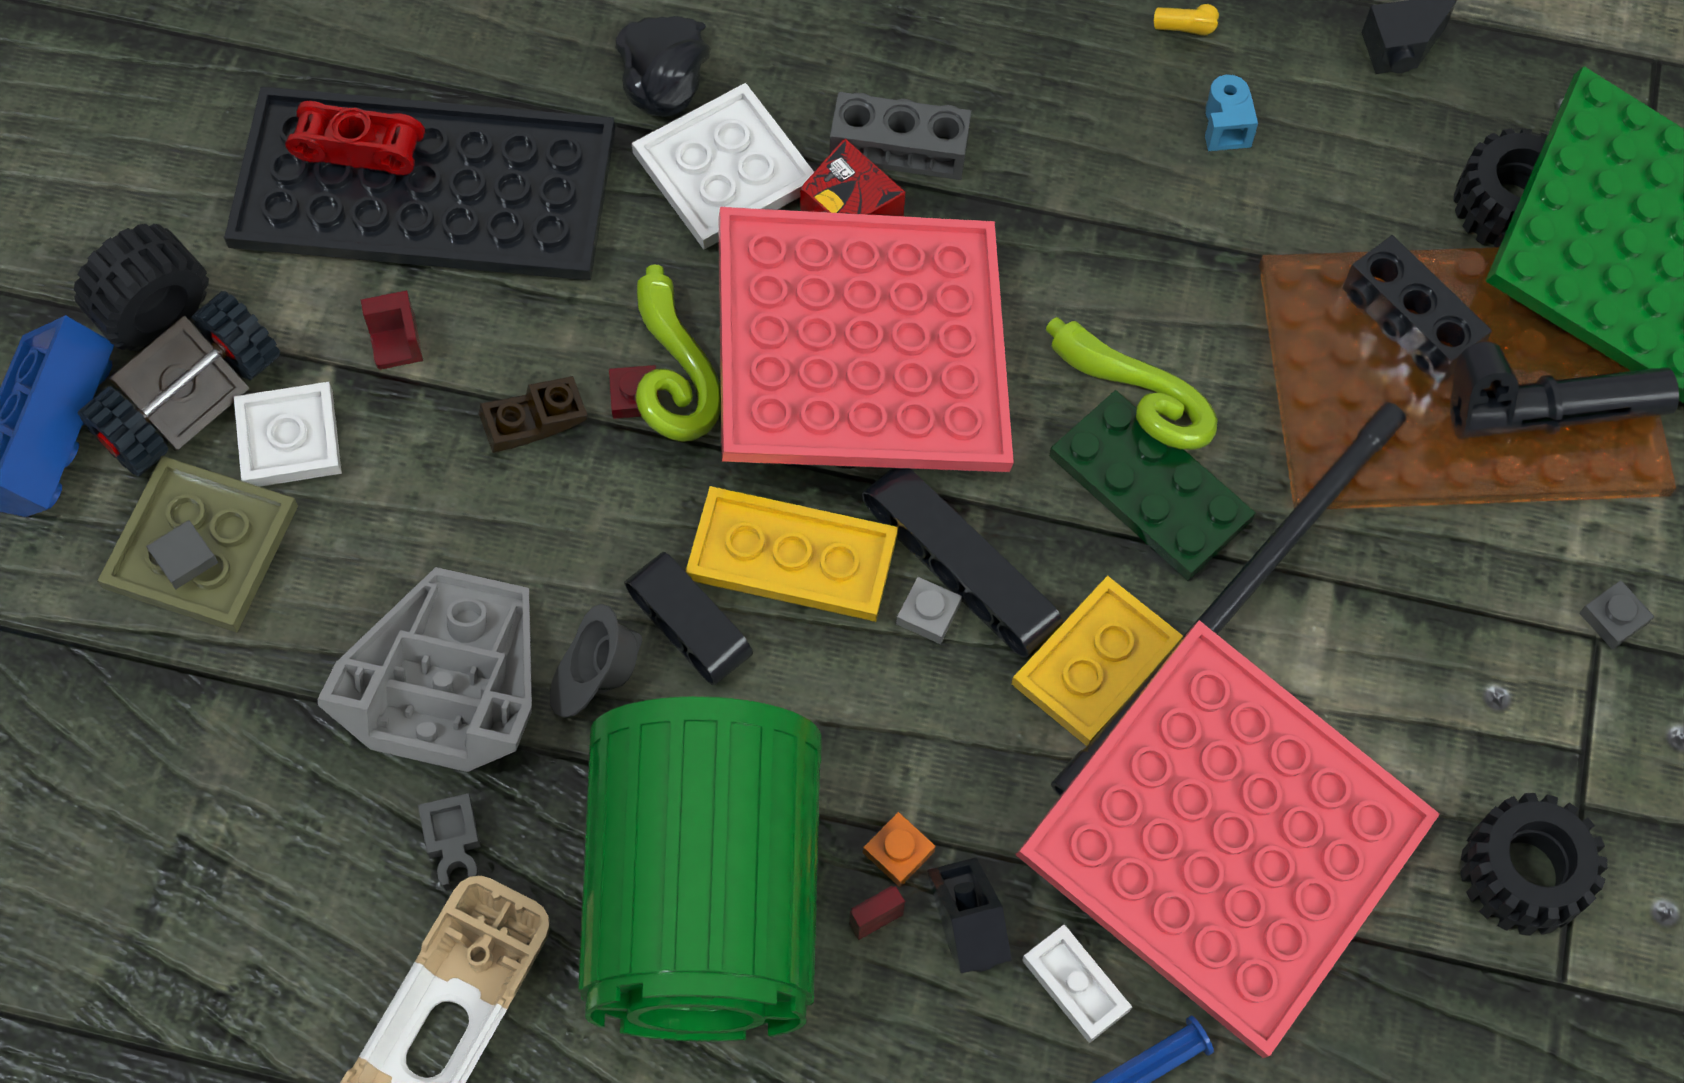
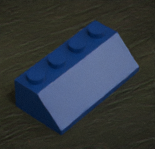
[0,315,114,517]

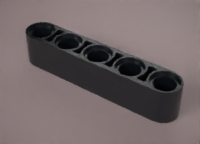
[862,468,1063,658]

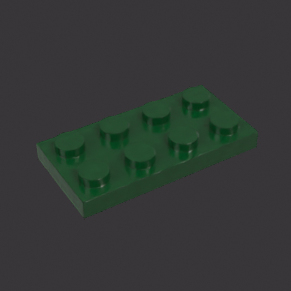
[1049,390,1256,581]

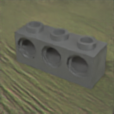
[830,92,972,180]

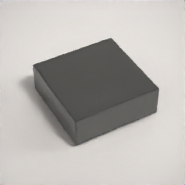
[146,520,218,590]

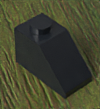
[1361,0,1457,74]
[927,857,1012,974]

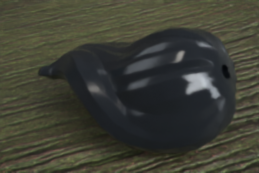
[615,16,711,117]

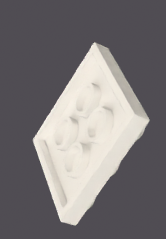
[632,83,814,249]

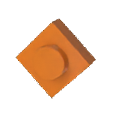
[863,812,936,887]

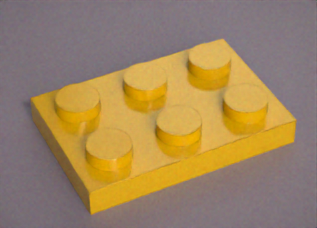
[1011,575,1183,746]

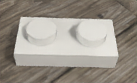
[1022,925,1132,1043]

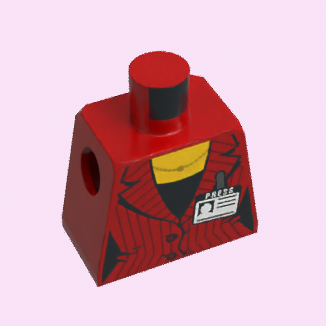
[800,139,905,217]

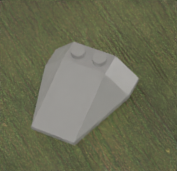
[318,567,532,772]

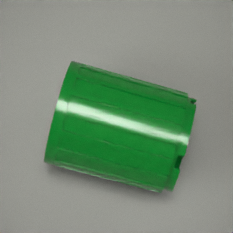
[578,696,822,1042]

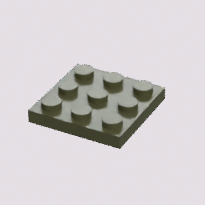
[97,456,298,633]

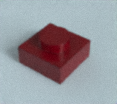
[609,365,659,419]

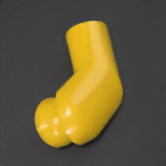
[1154,4,1219,36]

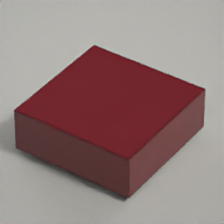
[849,886,905,940]

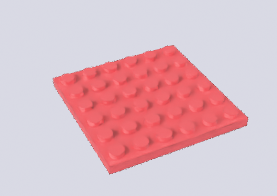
[718,207,1014,472]
[1015,620,1440,1058]

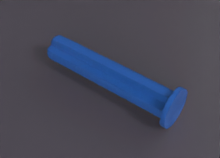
[1092,1015,1214,1083]

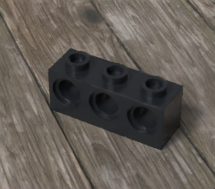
[1342,235,1492,384]

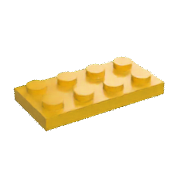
[685,486,898,622]

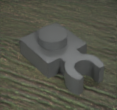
[418,793,481,891]

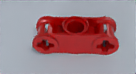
[285,101,425,175]

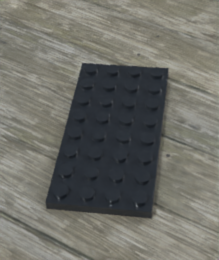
[224,87,616,280]

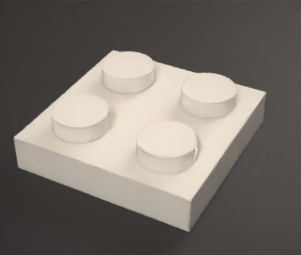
[234,382,342,487]

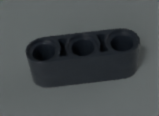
[624,552,753,686]

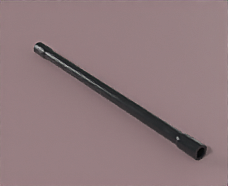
[1051,402,1406,796]

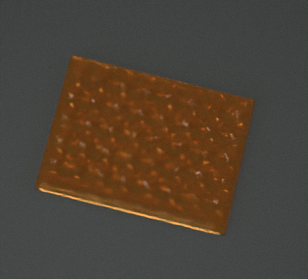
[1259,247,1676,509]

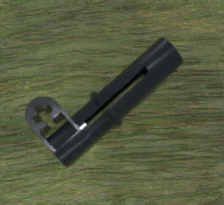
[1450,342,1679,439]

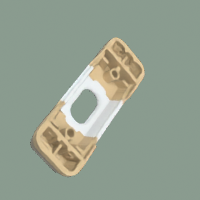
[340,876,550,1083]

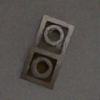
[479,376,588,453]

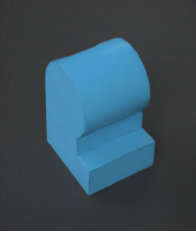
[1205,74,1258,151]

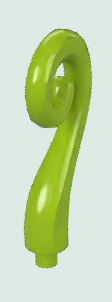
[635,264,721,442]
[1046,317,1218,450]

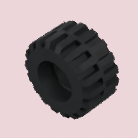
[1453,128,1548,251]
[73,224,209,351]
[1460,793,1608,936]

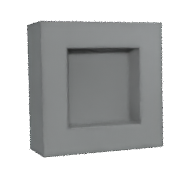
[896,577,962,644]

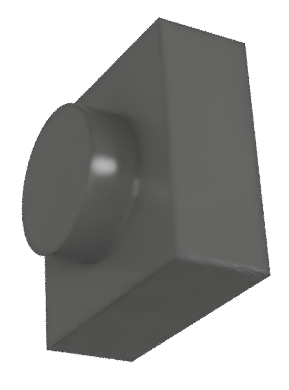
[1579,580,1655,650]

